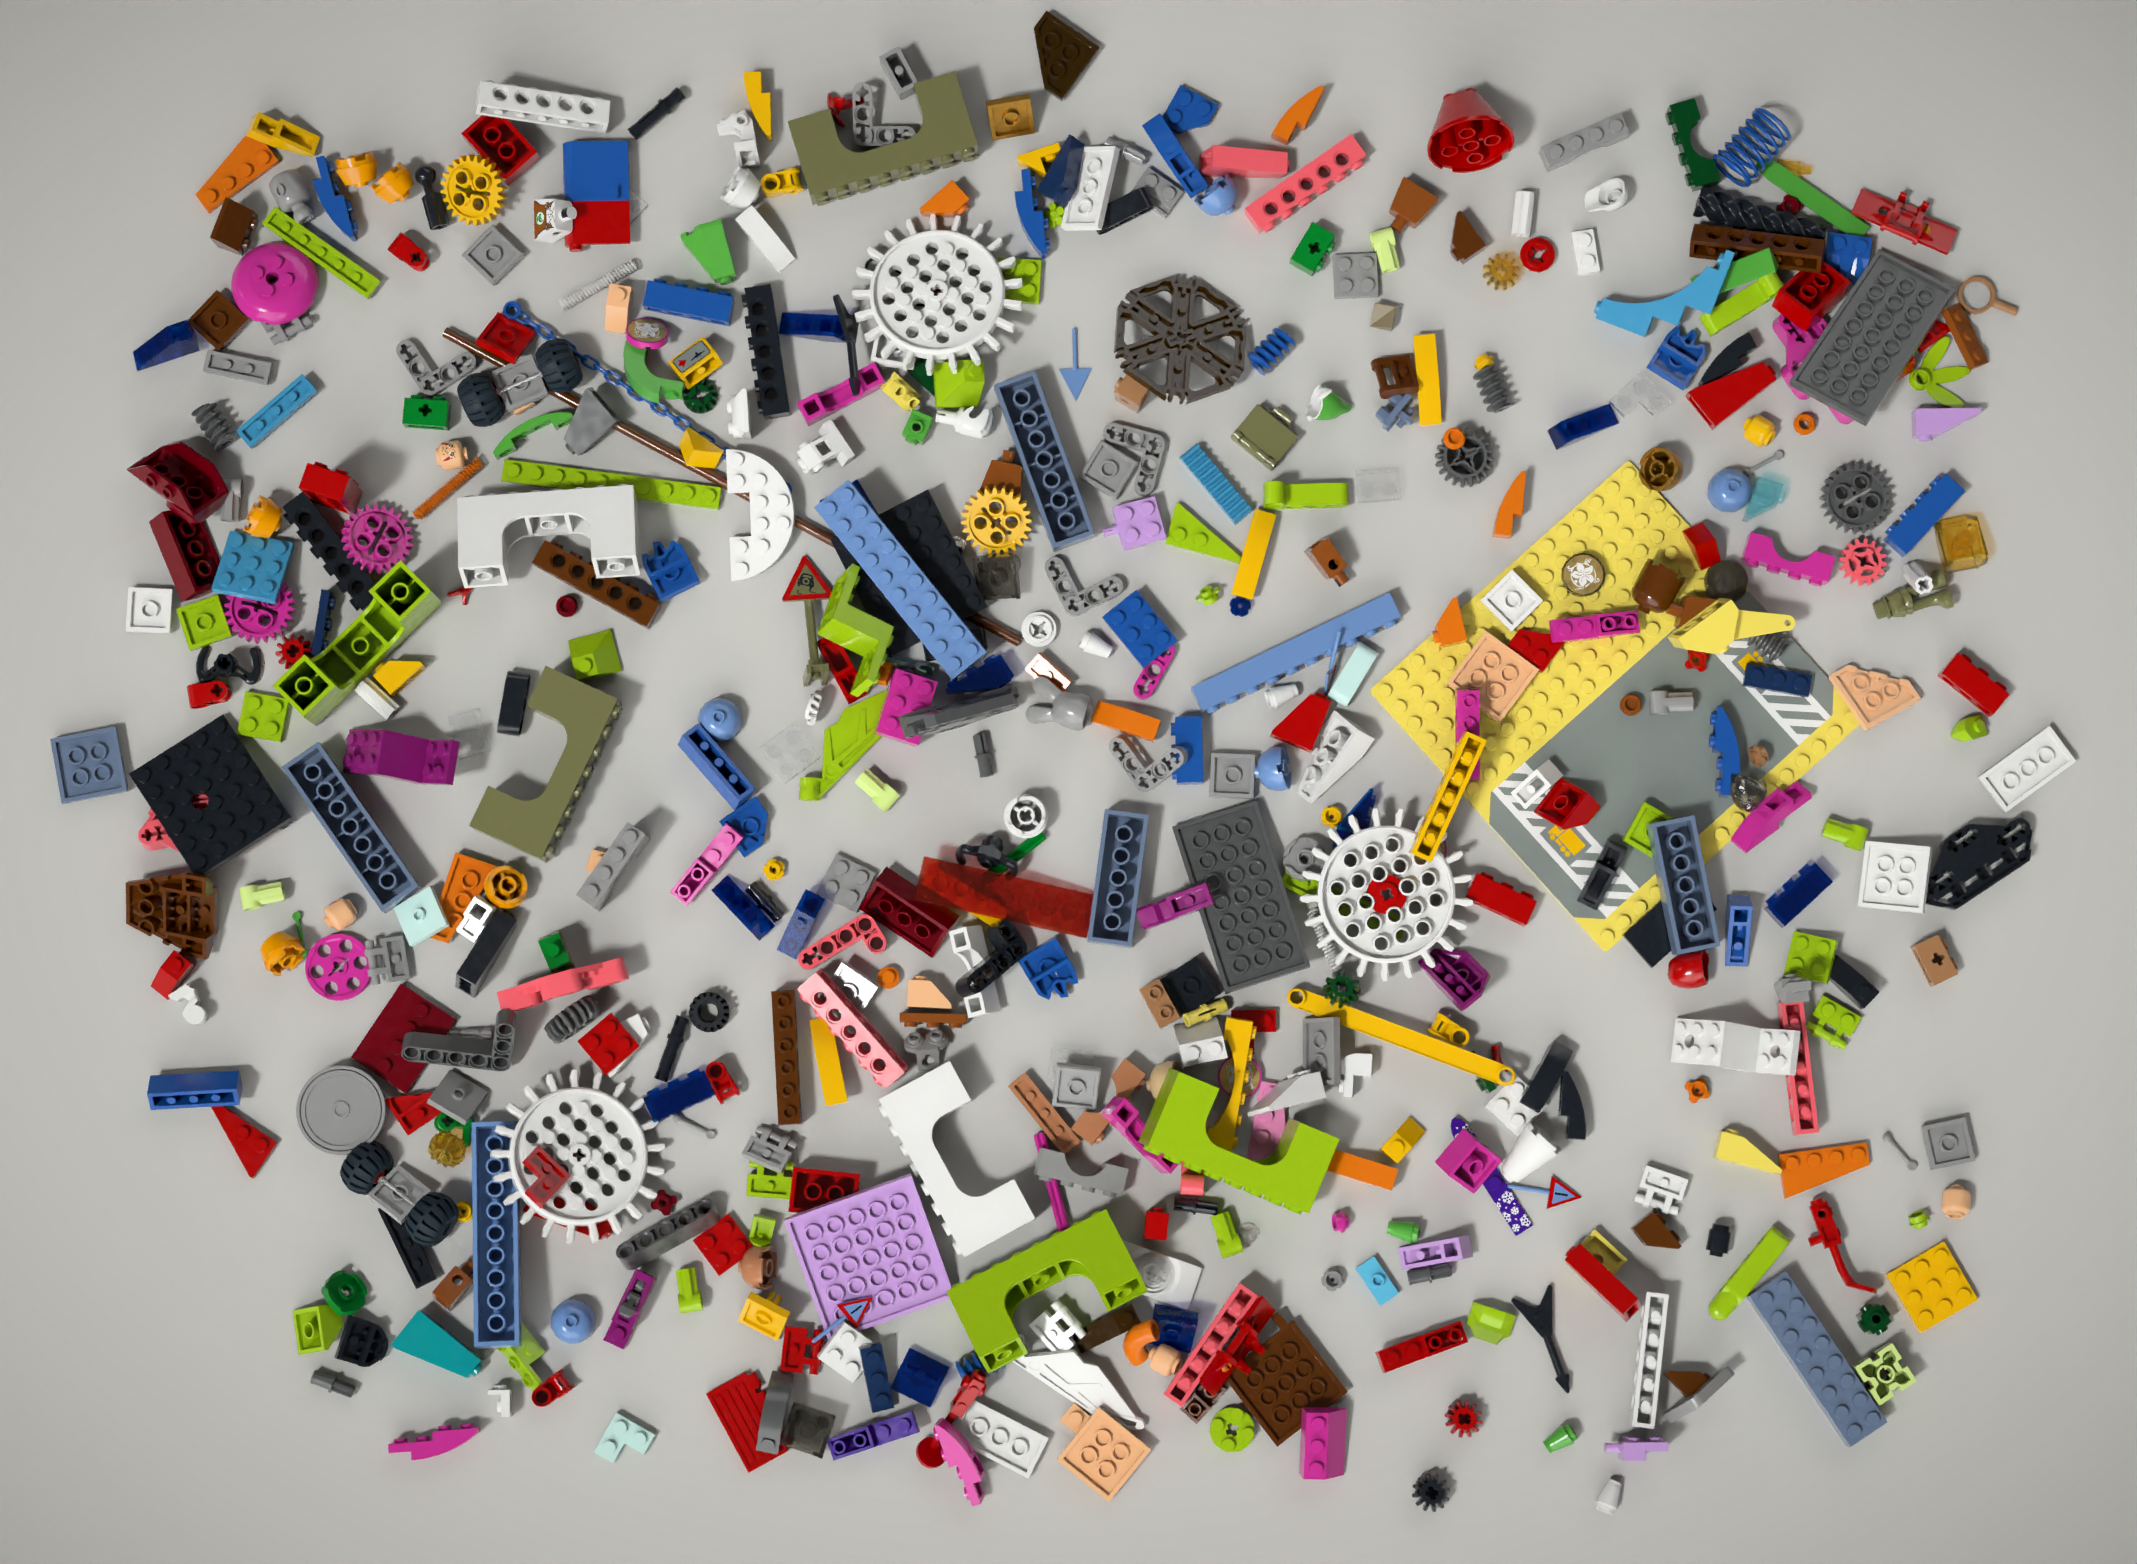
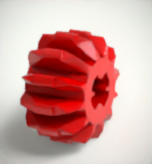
[275,633,312,670]
[1444,1400,1483,1438]

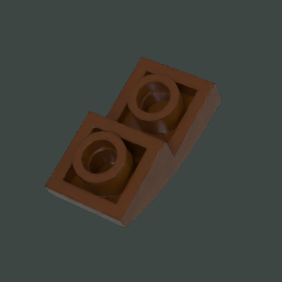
[1180,1384,1228,1424]

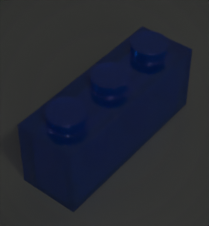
[1763,863,1833,928]
[643,1069,716,1123]

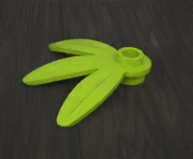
[1908,336,1971,408]

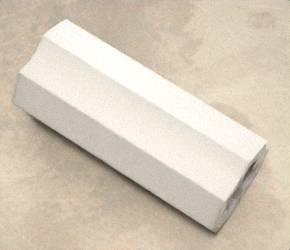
[1511,191,1535,238]
[1902,561,1934,594]
[355,677,400,721]

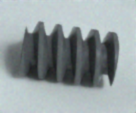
[1473,364,1514,413]
[191,402,237,451]
[1740,633,1790,663]

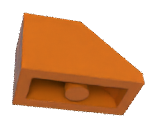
[920,180,970,218]
[1432,597,1467,648]

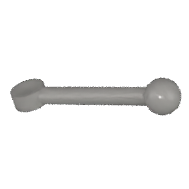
[1743,451,1783,477]
[672,1114,715,1139]
[1882,1133,1917,1170]

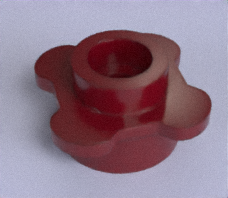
[1776,194,1802,216]
[651,1189,677,1216]

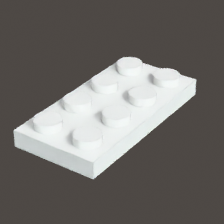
[1061,146,1120,231]
[1978,726,2076,813]
[954,1400,1049,1479]

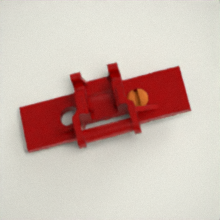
[1851,188,1958,255]
[1199,1295,1276,1397]

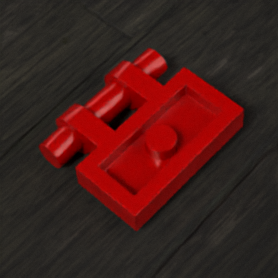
[780,1326,824,1375]

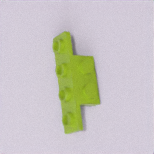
[496,1323,546,1391]

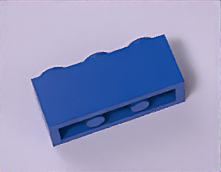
[1171,716,1204,785]

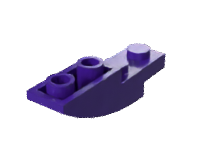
[827,1411,920,1461]

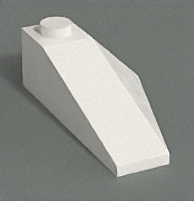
[1297,710,1374,804]

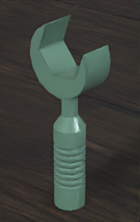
[885,655,934,678]

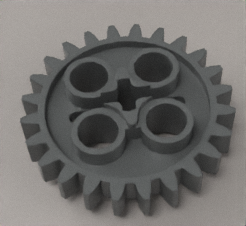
[1819,463,1892,534]

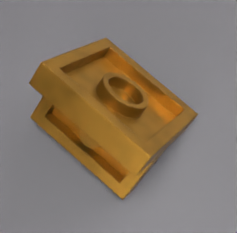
[986,93,1035,141]

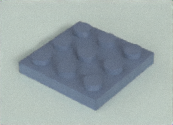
[50,726,129,804]

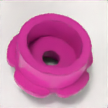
[1332,1211,1349,1233]

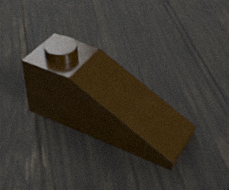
[1072,1304,1141,1353]

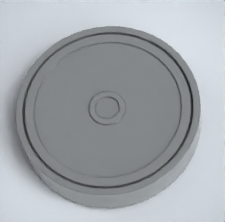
[296,1066,388,1155]

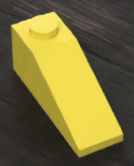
[1713,1129,1782,1174]

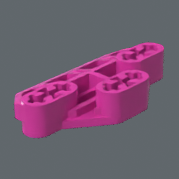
[1772,314,1854,424]

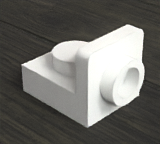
[488,1385,513,1417]

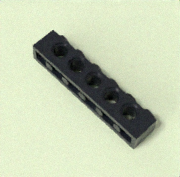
[741,284,791,420]
[282,492,375,612]

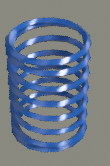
[1713,108,1791,187]

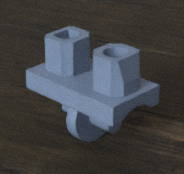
[1376,393,1414,432]

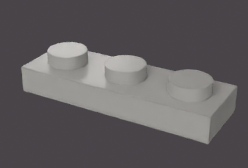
[203,350,273,386]

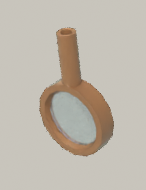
[1957,276,2018,316]

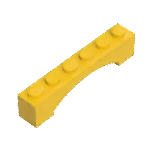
[1207,1016,1257,1152]

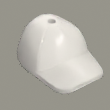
[1584,178,1629,212]

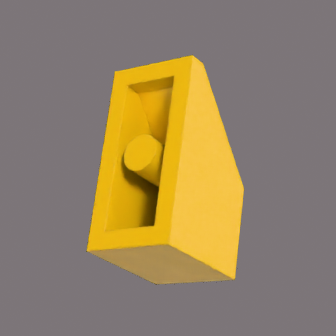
[373,661,426,697]
[1379,1116,1426,1164]

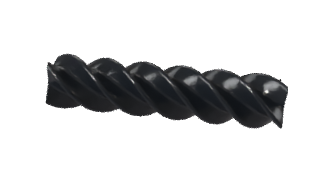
[1693,186,1828,240]

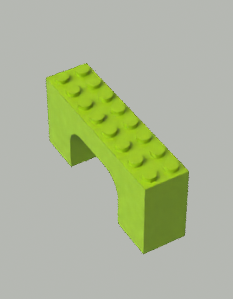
[272,560,442,726]
[1138,1068,1340,1215]
[946,1209,1148,1374]

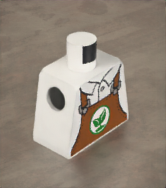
[533,199,577,243]

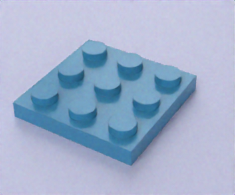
[211,531,295,604]

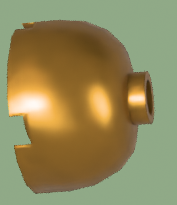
[1639,447,1684,491]

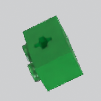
[1289,222,1336,276]
[402,395,451,431]

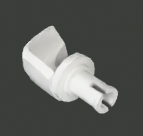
[935,406,994,439]

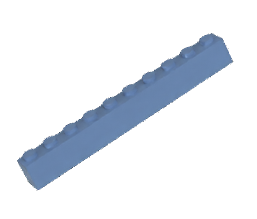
[1191,592,1401,714]

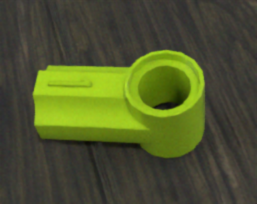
[1821,818,1869,851]
[1210,1211,1244,1259]
[676,1267,703,1314]

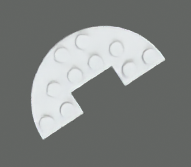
[726,449,795,581]

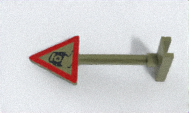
[782,556,832,687]

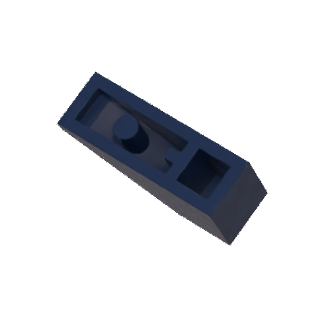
[1036,134,1085,208]

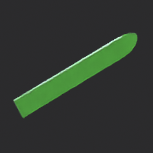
[1756,159,1870,237]

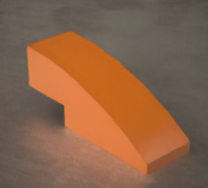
[1271,86,1325,146]
[1492,471,1526,539]
[1091,701,1161,743]
[1327,1150,1399,1191]

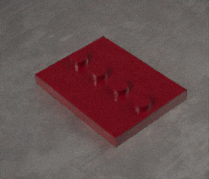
[351,983,457,1094]

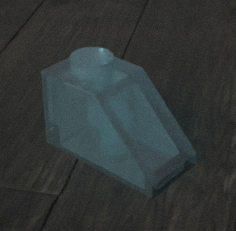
[1742,476,1785,522]

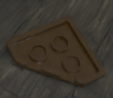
[1034,11,1099,101]

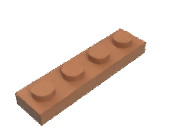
[1008,1073,1081,1154]

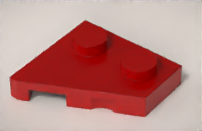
[1507,629,1565,673]
[385,1092,442,1135]

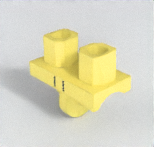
[880,372,921,412]

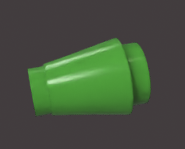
[1387,1221,1421,1243]
[1543,1423,1578,1453]

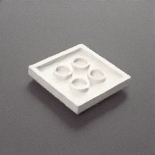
[1858,841,1933,914]

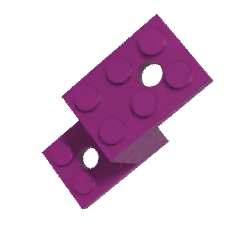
[342,729,460,785]

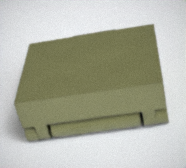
[1231,404,1298,471]

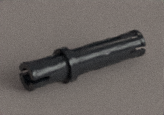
[627,87,686,140]
[654,1015,690,1082]

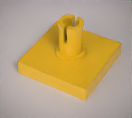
[738,1292,791,1341]

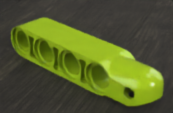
[1708,1226,1791,1321]

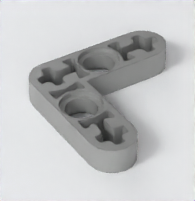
[852,82,916,146]
[396,340,477,397]
[1103,423,1165,497]
[1045,557,1123,617]
[1109,735,1188,792]
[1663,1365,1735,1424]

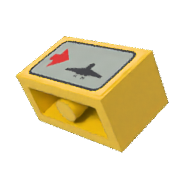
[668,337,723,390]

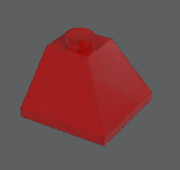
[1534,778,1601,830]

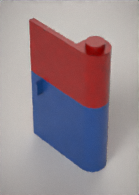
[563,141,630,252]

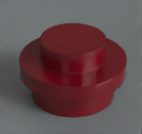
[556,595,578,617]

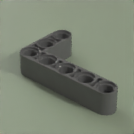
[401,1009,517,1071]

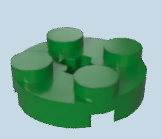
[321,1270,367,1316]

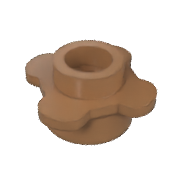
[1748,745,1769,768]

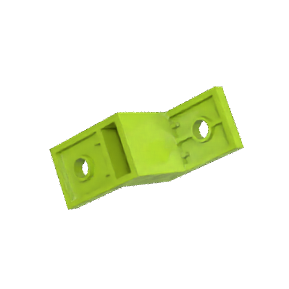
[817,563,894,697]

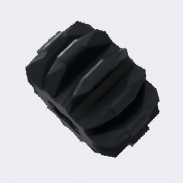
[1412,1473,1450,1512]

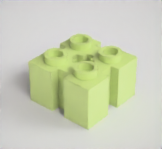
[1851,1343,1917,1405]

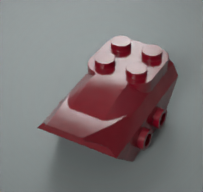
[127,441,229,524]

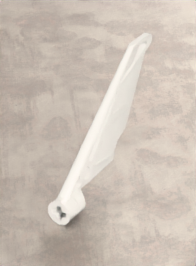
[1012,1334,1145,1430]

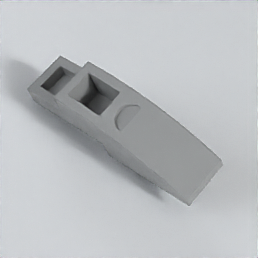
[1774,974,1812,1004]

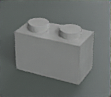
[879,47,918,100]

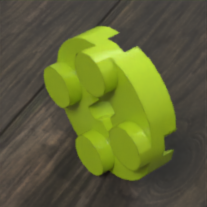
[1210,1407,1254,1452]

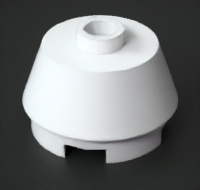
[720,166,761,210]
[1004,794,1048,838]

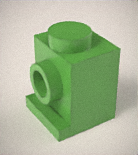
[902,409,933,446]

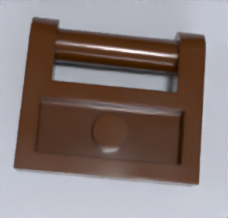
[1371,354,1419,399]

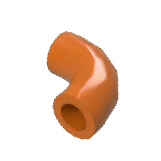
[1122,1319,1160,1366]

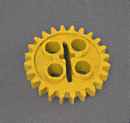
[440,154,508,226]
[961,485,1032,556]

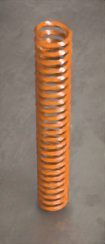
[412,456,484,520]

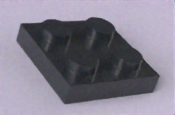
[1160,956,1221,1015]

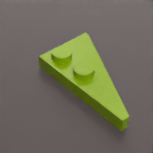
[1165,503,1241,564]

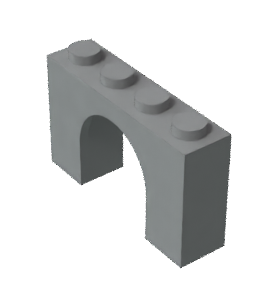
[576,822,650,911]

